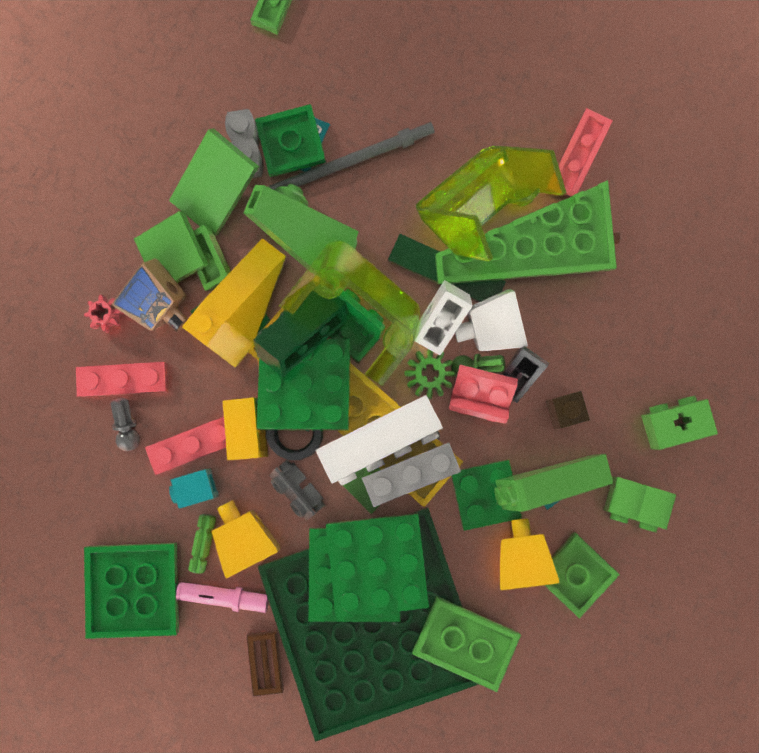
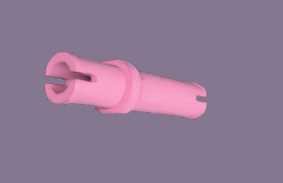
[176,582,269,613]

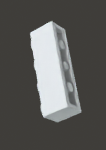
[315,395,443,486]

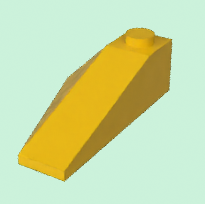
[182,238,286,368]

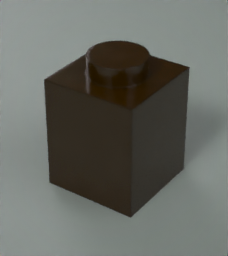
[546,391,590,429]

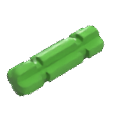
[188,514,216,574]

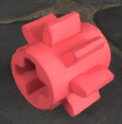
[84,295,124,333]

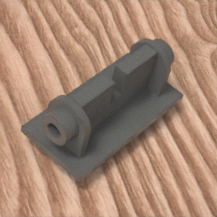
[269,460,325,521]

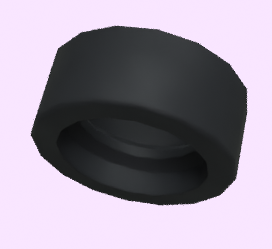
[266,430,323,460]

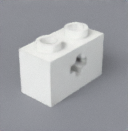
[414,280,473,355]

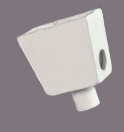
[455,289,528,351]

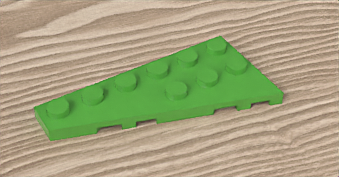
[435,180,617,285]

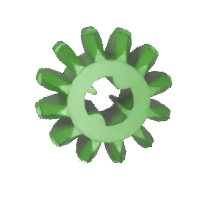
[404,349,455,399]

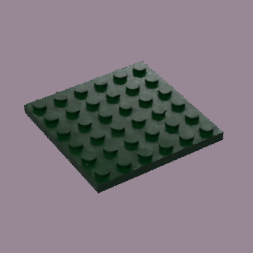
[258,507,479,742]

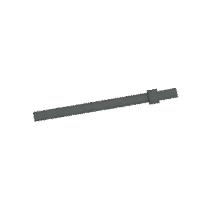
[269,122,435,190]

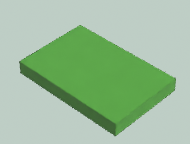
[169,128,259,236]
[412,596,521,692]

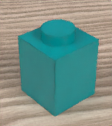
[169,468,219,509]

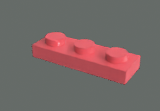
[547,108,613,198]
[76,362,168,397]
[145,417,226,475]

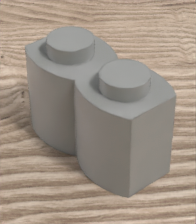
[225,109,264,178]

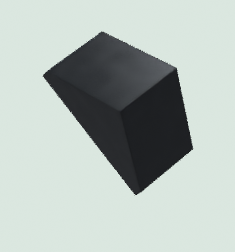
[501,346,549,403]

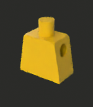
[212,500,281,579]
[500,518,560,591]

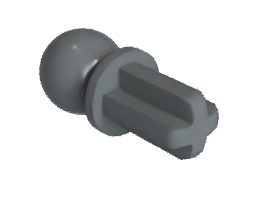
[110,398,140,452]

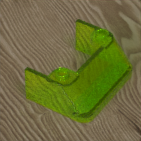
[416,146,566,262]
[279,241,420,386]

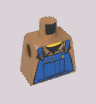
[111,258,188,332]

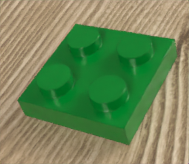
[255,104,326,177]
[451,460,522,531]

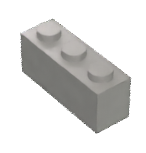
[362,443,461,507]

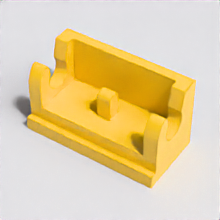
[223,397,269,460]

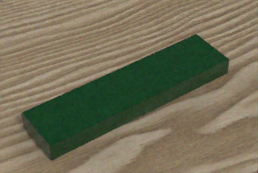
[388,234,506,302]

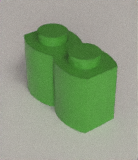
[603,476,676,533]

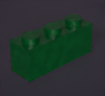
[253,283,348,377]

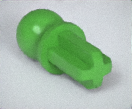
[451,354,505,376]

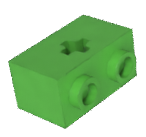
[641,395,718,450]

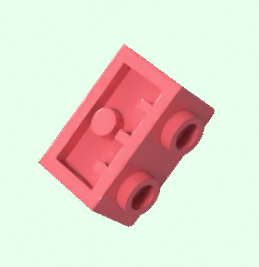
[449,365,518,424]

